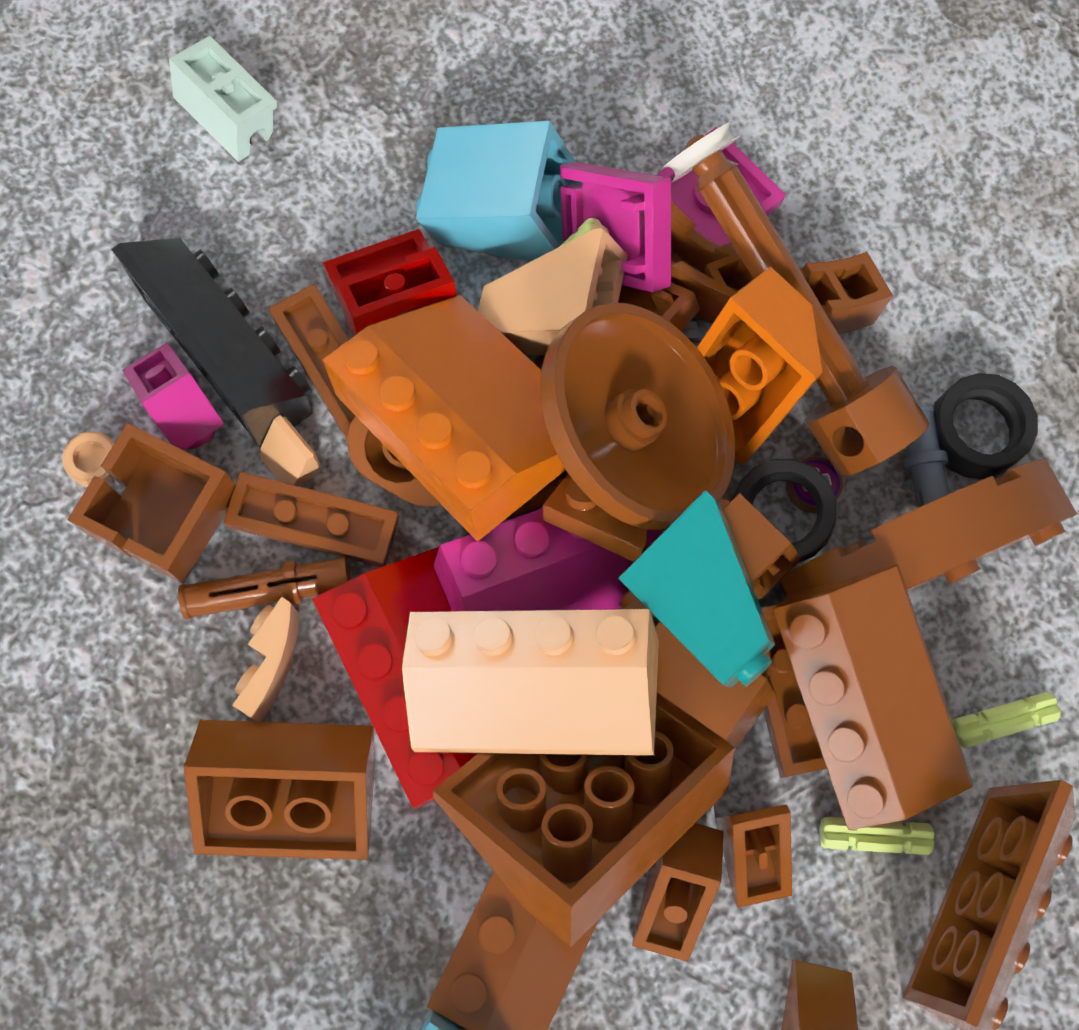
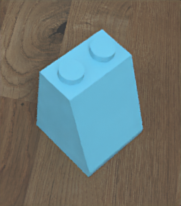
[416,121,583,262]

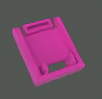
[560,162,671,293]

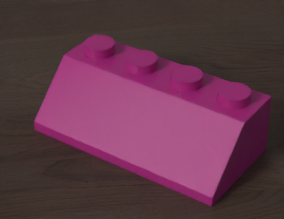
[433,508,666,612]

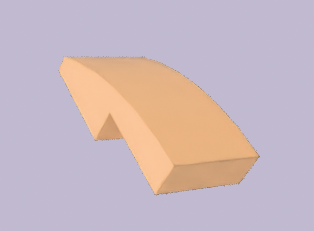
[232,597,299,722]

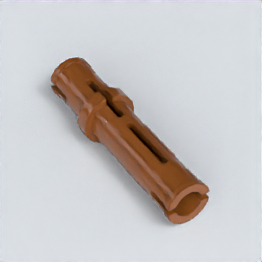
[178,556,351,619]

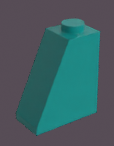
[618,490,775,688]

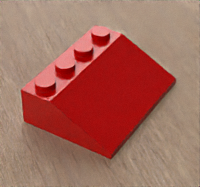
[312,547,478,810]

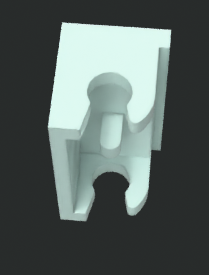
[169,36,277,162]

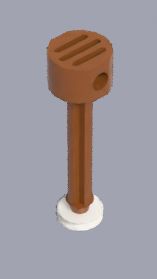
[662,120,930,477]

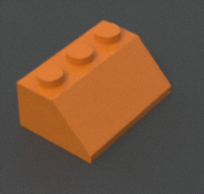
[697,266,823,466]

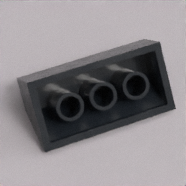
[111,238,313,448]

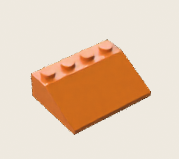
[322,295,566,542]

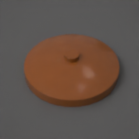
[540,303,735,530]

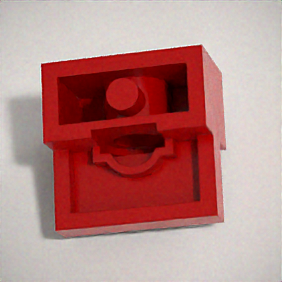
[322,229,457,337]

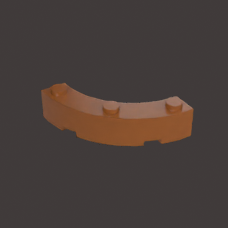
[671,200,893,334]
[780,458,1078,596]

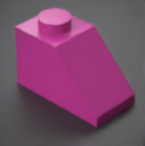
[122,342,225,450]

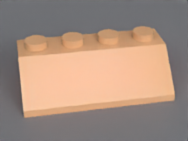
[402,609,659,755]

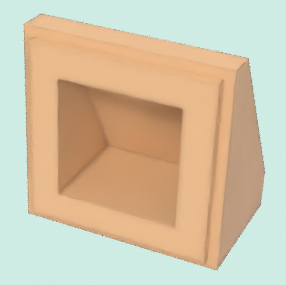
[259,415,321,487]

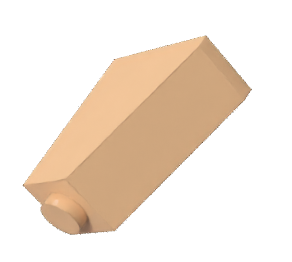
[477,228,628,356]

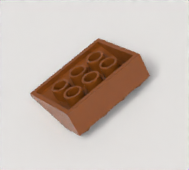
[433,694,735,948]
[903,780,1075,1030]

